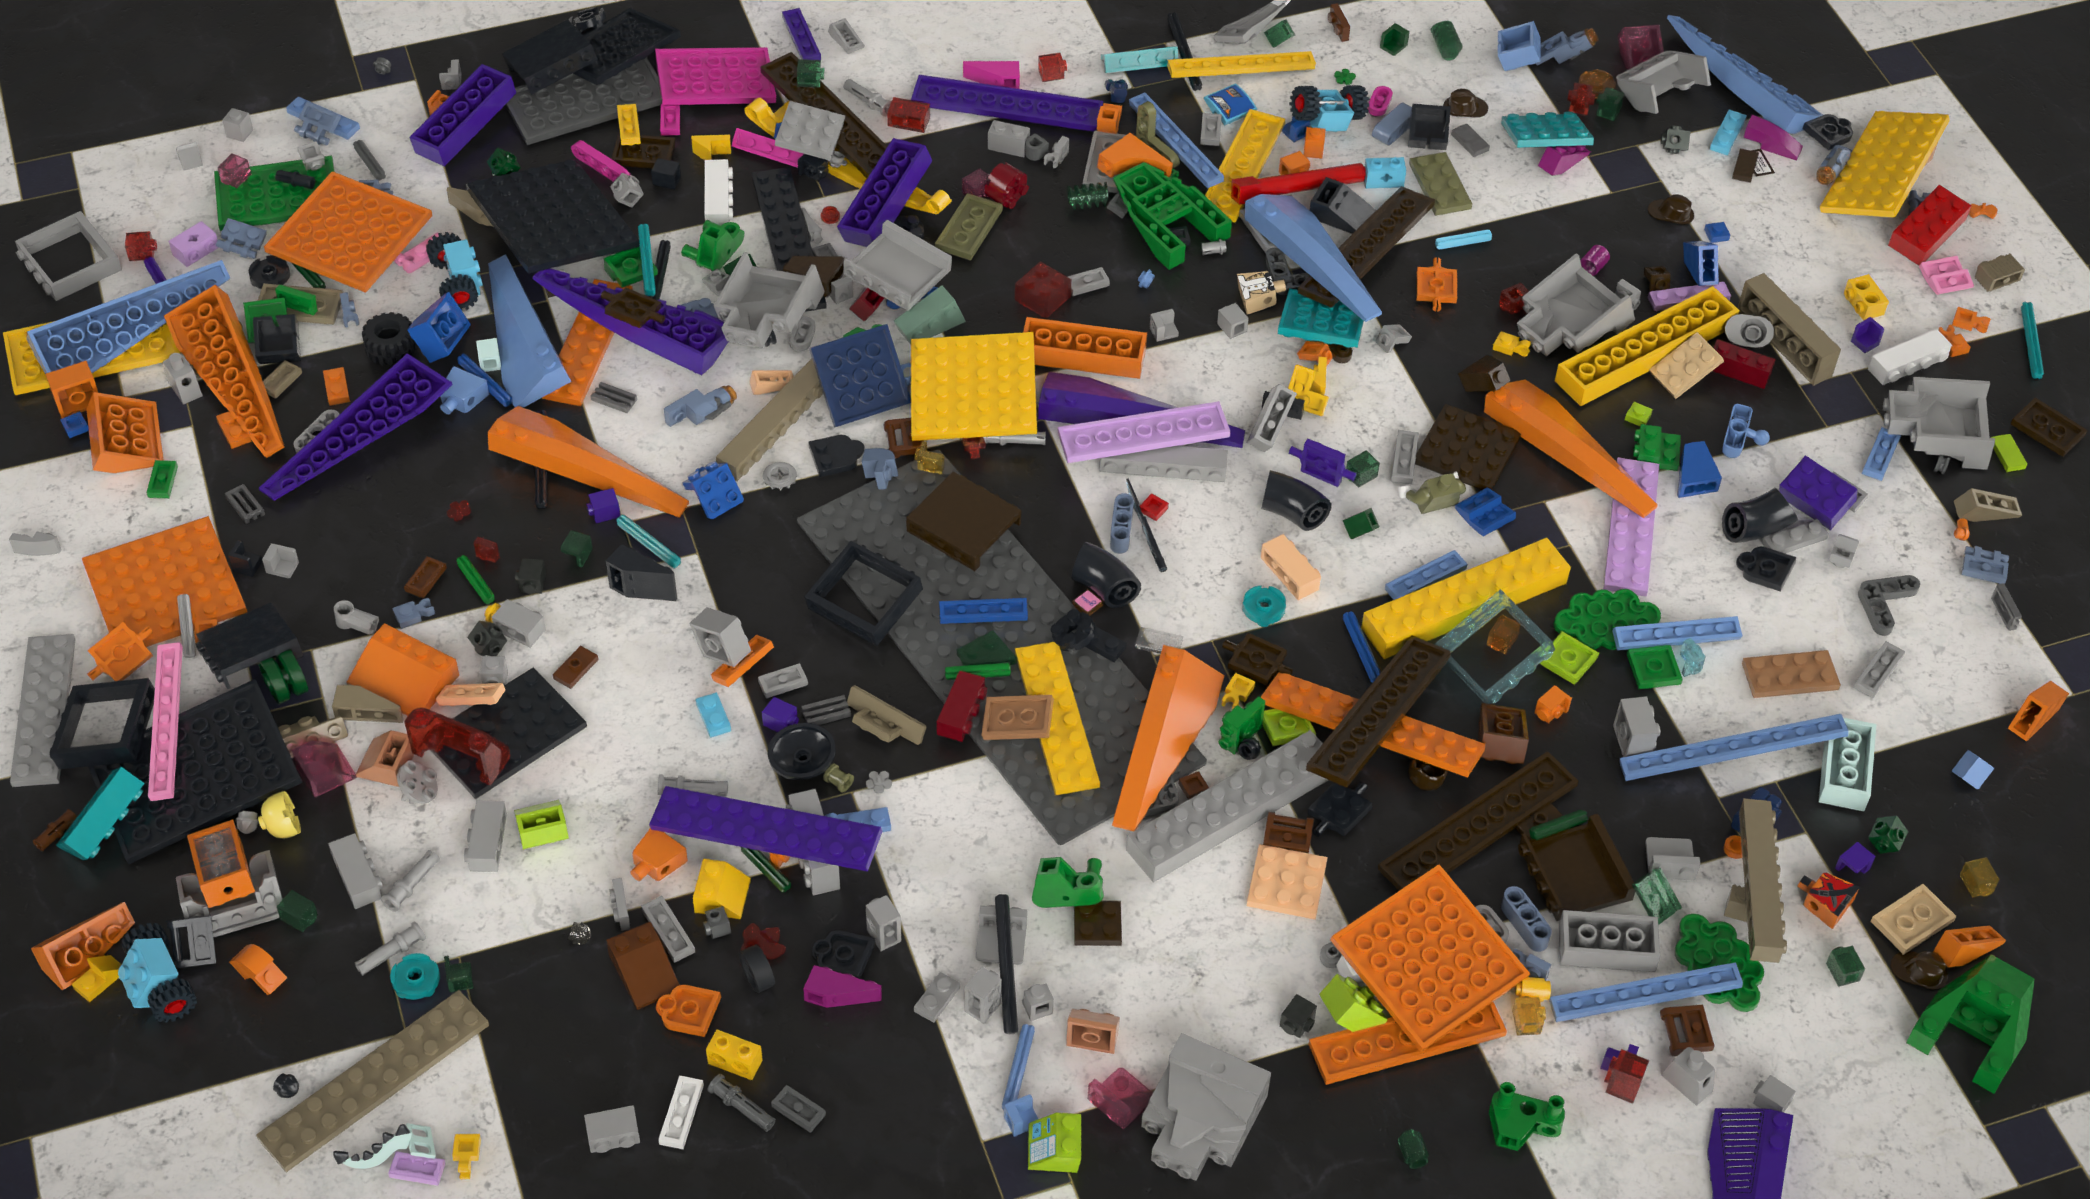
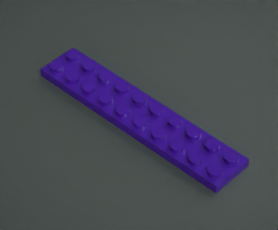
[911,75,1103,132]
[649,786,883,872]

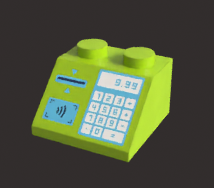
[1028,1113,1081,1173]

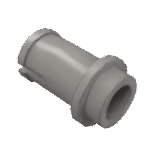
[1201,239,1227,255]

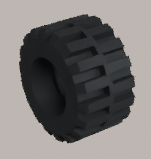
[362,312,417,366]

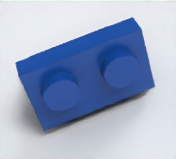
[682,461,744,519]

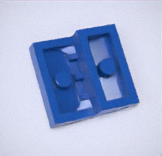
[1455,487,1516,537]

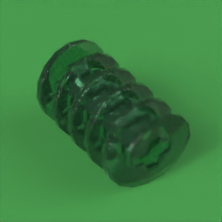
[1430,21,1463,61]
[1067,182,1108,210]

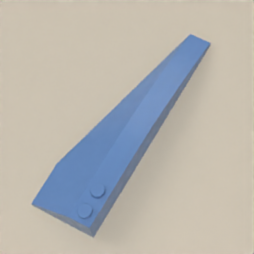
[1667,15,1823,134]
[1245,194,1382,322]
[488,254,572,408]
[27,260,230,374]

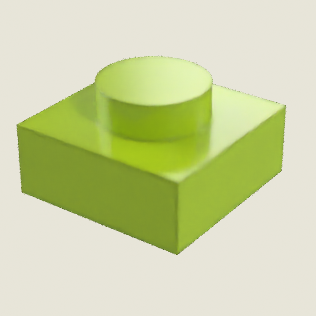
[1625,402,1653,426]

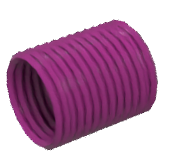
[1580,245,1610,276]

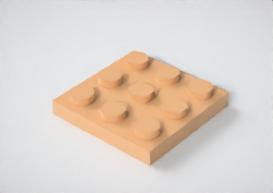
[1247,844,1327,920]

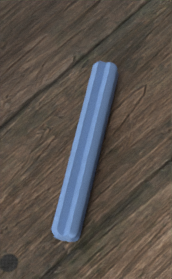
[1002,1024,1035,1110]

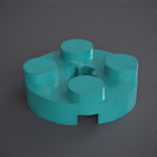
[1242,585,1286,627]
[390,953,440,1000]

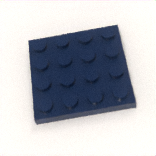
[809,324,911,428]

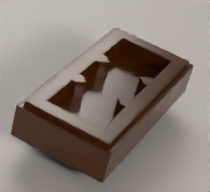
[404,556,447,599]
[553,645,599,689]

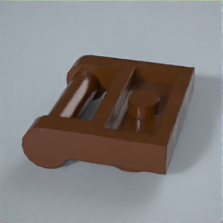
[883,418,926,459]
[1263,811,1314,854]
[1660,1004,1715,1056]

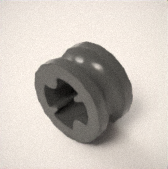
[1934,455,1950,475]

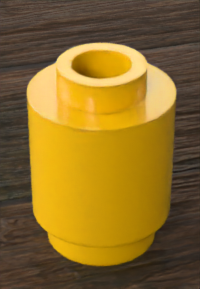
[1515,977,1551,1002]

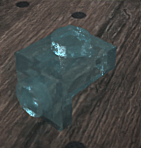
[1680,638,1706,677]

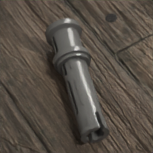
[708,1074,776,1132]

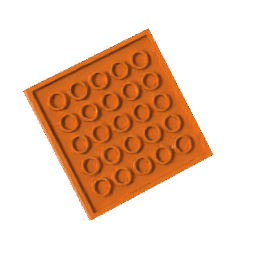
[264,171,433,293]
[82,516,247,647]
[1330,864,1530,1052]

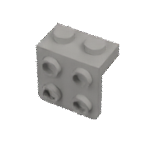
[1645,837,1700,880]
[976,905,1027,965]

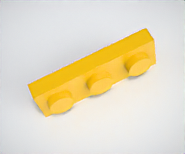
[617,104,641,145]

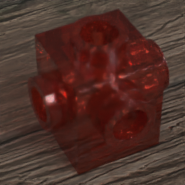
[1567,83,1595,115]
[125,231,157,261]

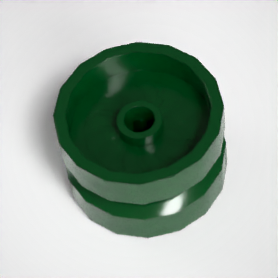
[258,649,308,704]

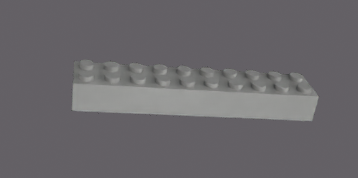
[1126,730,1328,883]

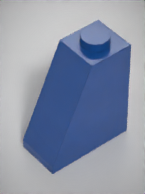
[1683,241,1719,286]
[1677,441,1722,498]

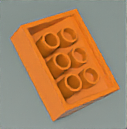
[87,392,164,473]
[347,623,459,722]

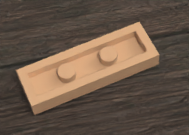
[436,683,505,706]

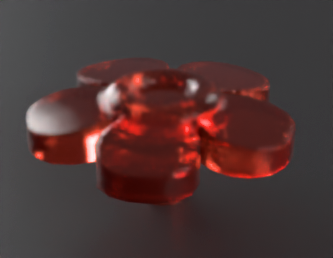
[447,500,471,521]

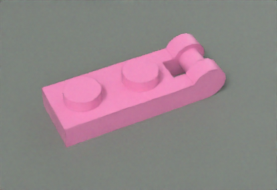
[394,232,439,273]

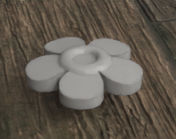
[866,771,892,793]

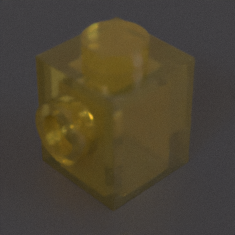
[1960,857,1999,897]
[1512,996,1546,1036]

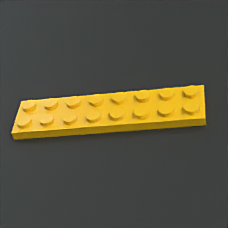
[1205,109,1286,223]
[1015,642,1100,796]

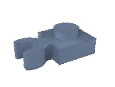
[392,598,435,629]

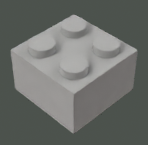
[689,607,751,667]
[1613,696,1660,757]

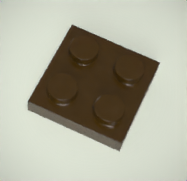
[1074,901,1122,946]

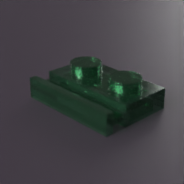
[1632,867,1682,925]

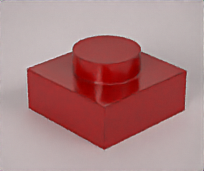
[1139,493,1169,521]

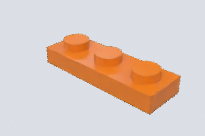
[711,635,774,687]

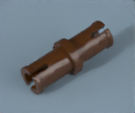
[33,809,77,851]

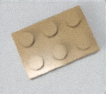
[1649,332,1724,399]
[1871,884,1956,955]

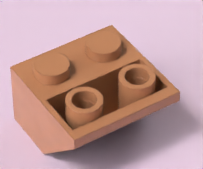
[355,730,416,787]

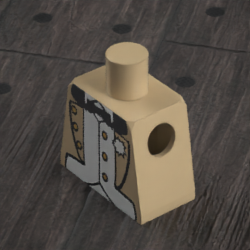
[1237,271,1286,315]

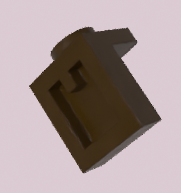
[1644,266,1671,292]

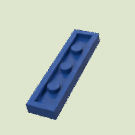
[939,598,1028,624]

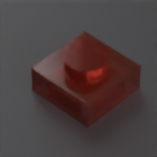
[474,537,499,563]

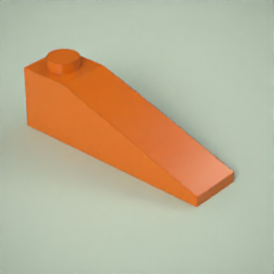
[31,902,135,990]

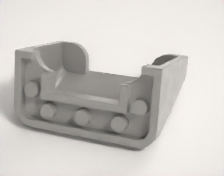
[176,850,285,937]

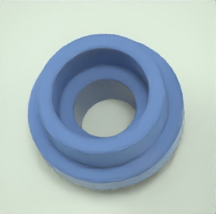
[1137,269,1155,289]

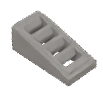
[828,18,865,54]

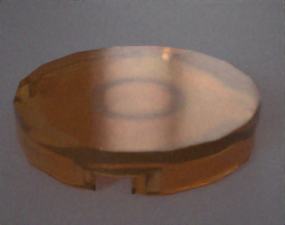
[1578,69,1616,99]

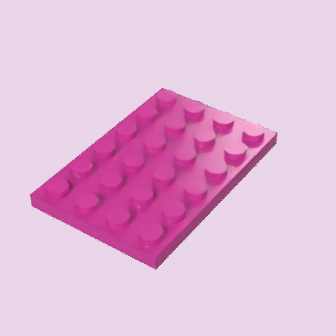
[655,47,776,105]

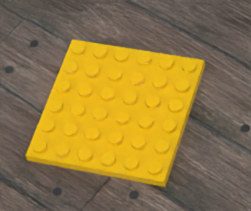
[911,332,1037,441]

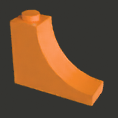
[1097,133,1173,178]

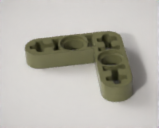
[1136,101,1180,168]

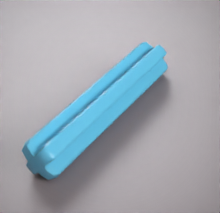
[1435,229,1492,250]

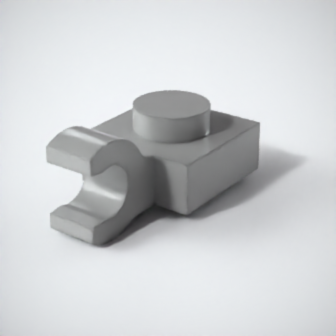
[1044,136,1069,168]

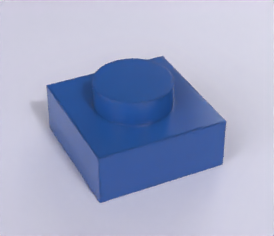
[1704,222,1730,243]
[60,412,89,438]

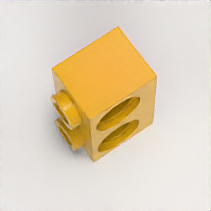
[1844,274,1889,321]
[706,1030,763,1080]

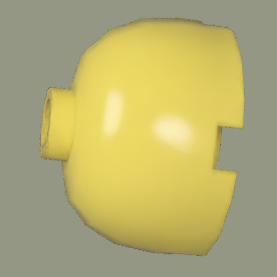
[258,791,301,839]

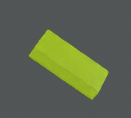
[1991,434,2027,472]

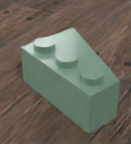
[893,286,966,345]

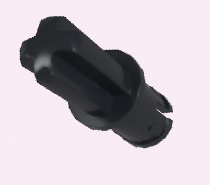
[275,170,315,189]

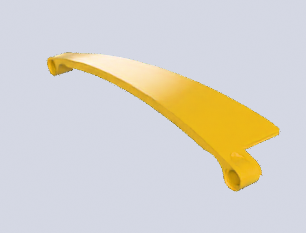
[745,98,952,214]

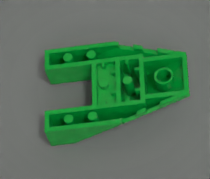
[1113,162,1232,270]
[1906,954,2035,1094]

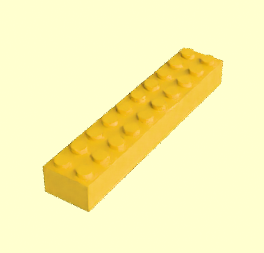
[1555,286,1740,406]
[1361,538,1571,659]

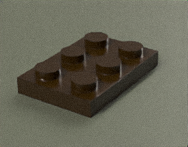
[611,133,676,168]
[2011,398,2088,457]

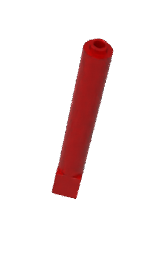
[1231,163,1366,205]

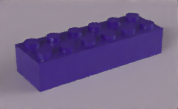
[409,64,516,166]
[837,138,933,247]

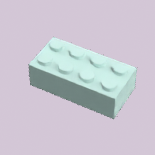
[1819,718,1876,811]

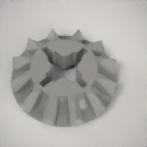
[763,462,797,491]

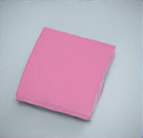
[1919,256,1974,295]

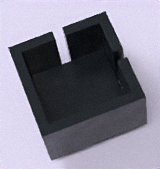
[1408,104,1451,150]
[253,314,301,364]

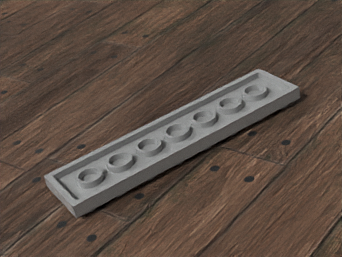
[10,634,75,787]

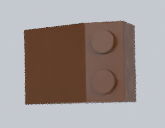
[1478,703,1529,764]
[606,921,679,1010]

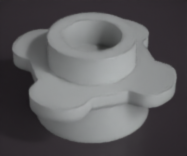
[828,151,847,168]

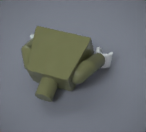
[1398,471,1466,514]

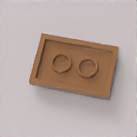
[982,695,1054,740]

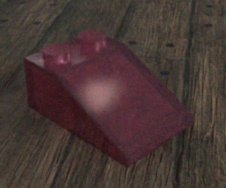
[1618,25,1664,70]

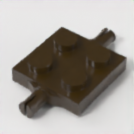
[601,288,665,328]
[1222,633,1293,686]

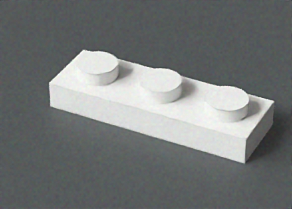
[659,1075,704,1149]

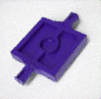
[1289,439,1357,487]

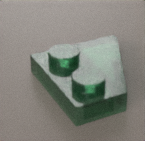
[957,630,1017,666]

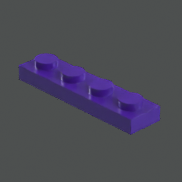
[782,8,821,64]

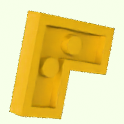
[1288,364,1329,416]

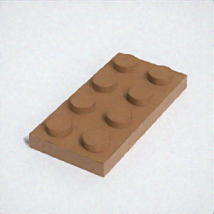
[1742,650,1841,698]

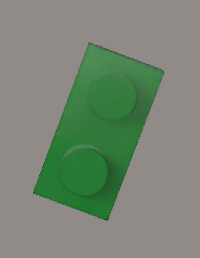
[275,284,318,316]
[146,460,178,499]

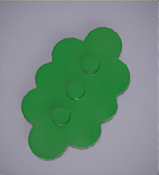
[1554,589,1661,650]
[1675,914,1764,1012]

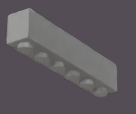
[1100,446,1228,482]

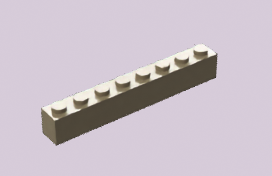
[716,358,823,481]
[1739,798,1787,963]

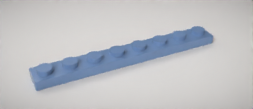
[1129,93,1224,189]
[1549,962,1743,1022]

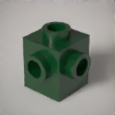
[487,148,521,176]
[1868,815,1908,853]

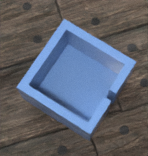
[1498,21,1541,71]

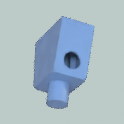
[440,366,489,414]

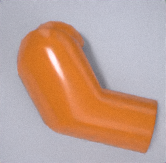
[1954,519,1970,541]

